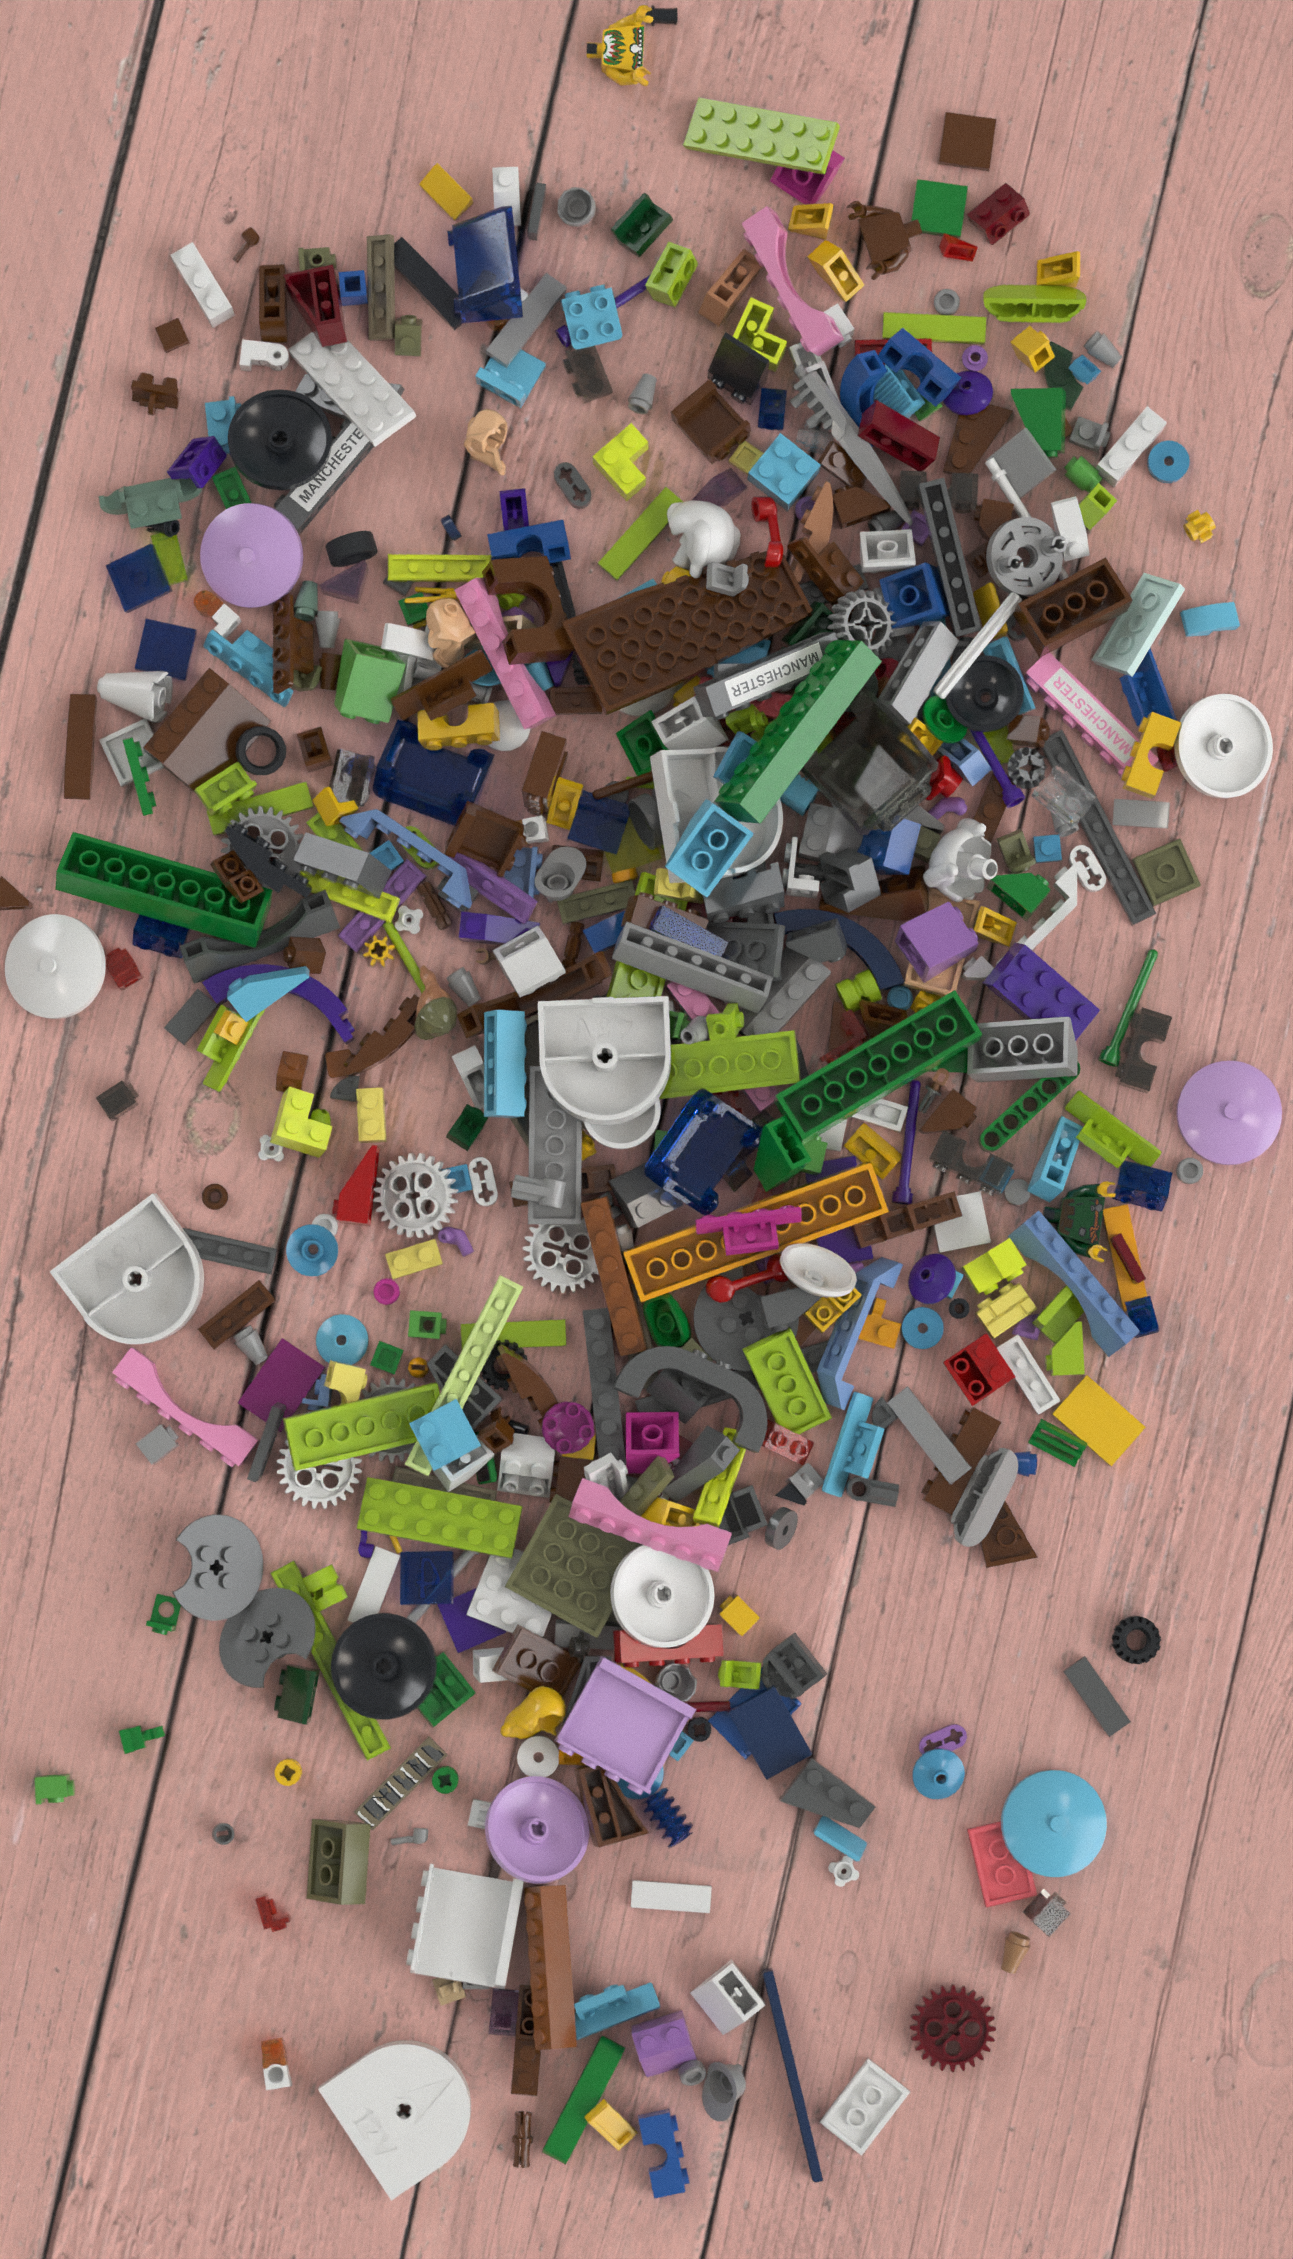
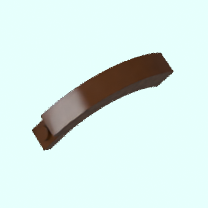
[457,951,613,1039]

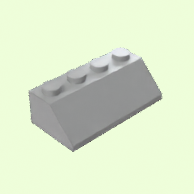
[738,946,831,1036]
[967,1017,1078,1082]

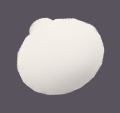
[489,700,531,751]

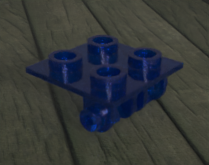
[567,790,630,855]

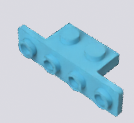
[203,630,294,707]
[822,1392,884,1497]
[574,1983,660,2040]

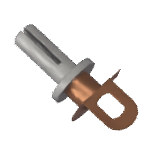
[918,1068,949,1113]

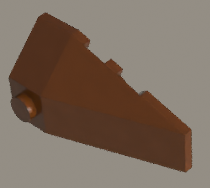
[818,865,929,921]

